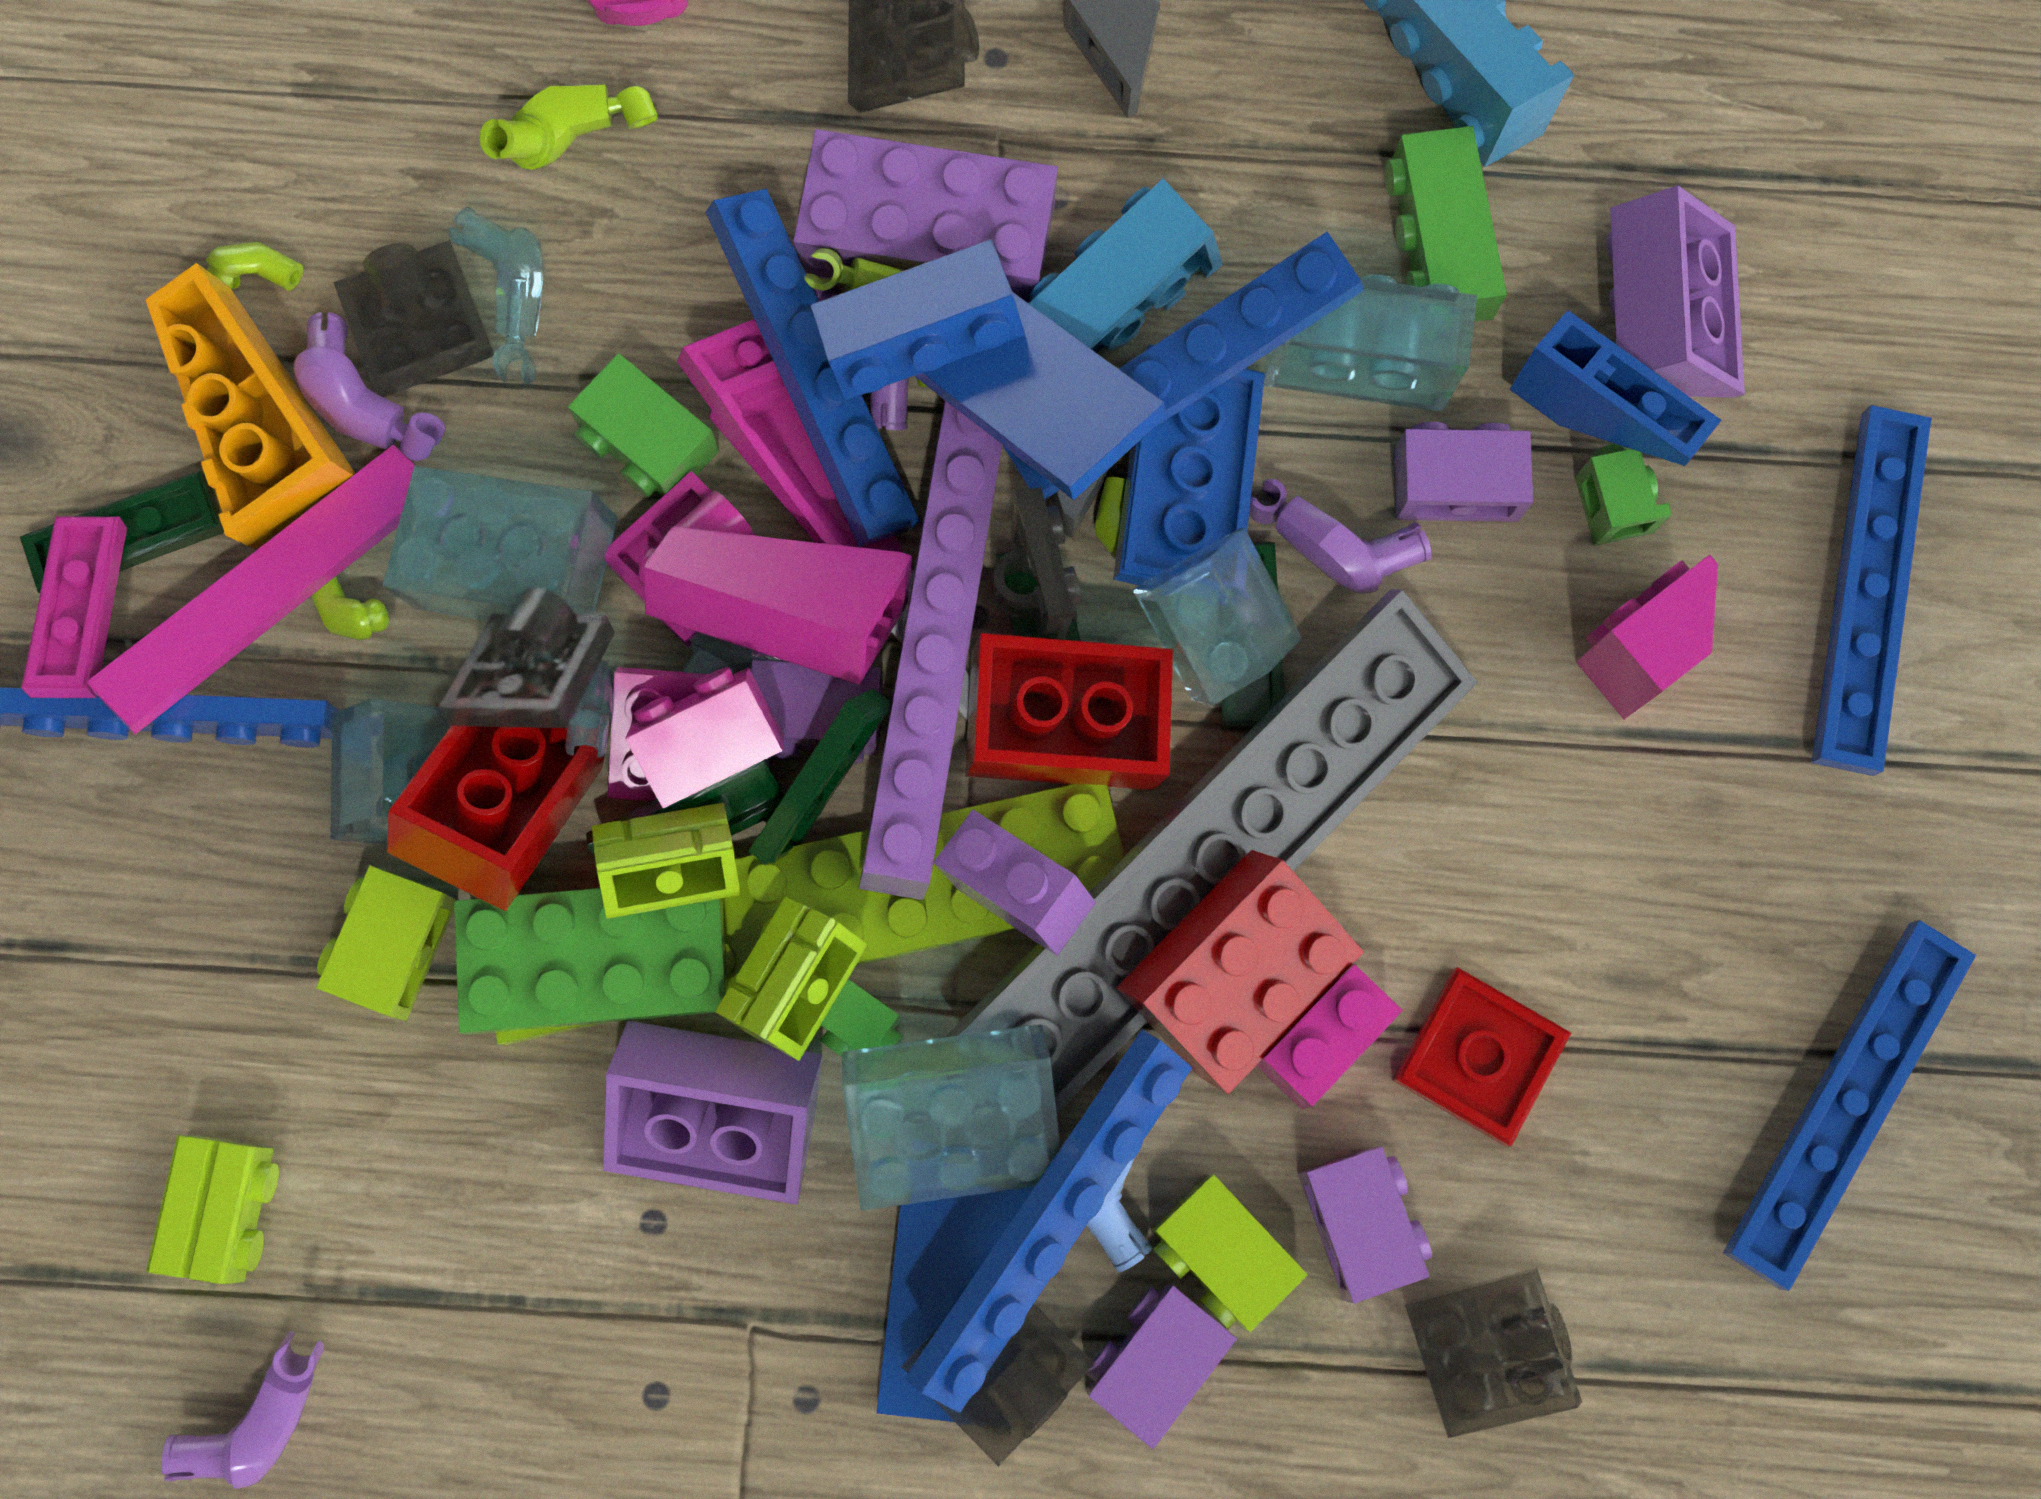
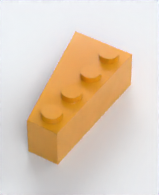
[145,263,356,550]

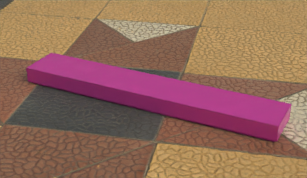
[86,444,438,735]

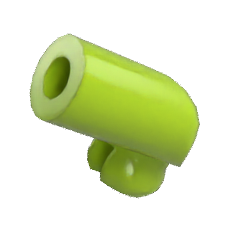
[206,241,304,291]
[1094,477,1126,559]
[310,576,389,641]

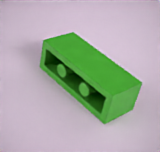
[1385,126,1507,328]

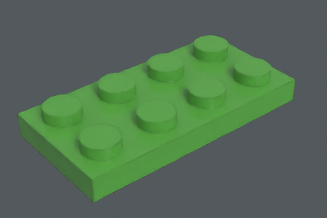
[454,888,728,1035]

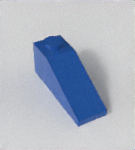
[1509,310,1722,466]

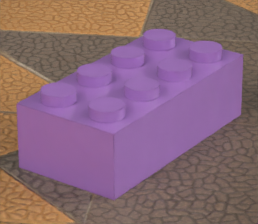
[794,129,1058,303]

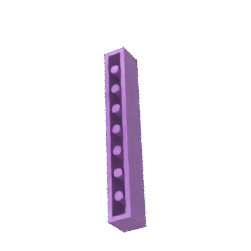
[859,401,1002,900]

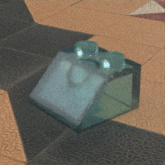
[1133,528,1302,705]
[330,698,462,845]

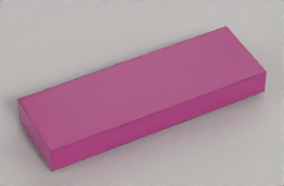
[21,516,127,698]

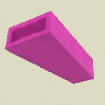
[638,527,912,685]

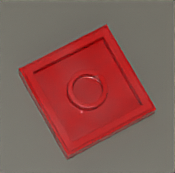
[1392,967,1571,1147]

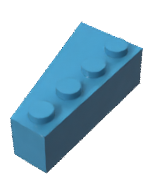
[1363,0,1574,167]
[1028,178,1223,353]

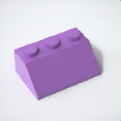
[1607,185,1745,398]
[603,1021,822,1205]

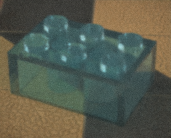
[1264,274,1477,412]
[382,466,618,636]
[842,1024,1061,1211]

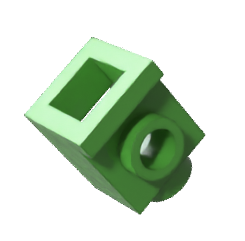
[1575,443,1672,546]
[820,979,903,1068]

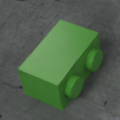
[568,353,719,498]

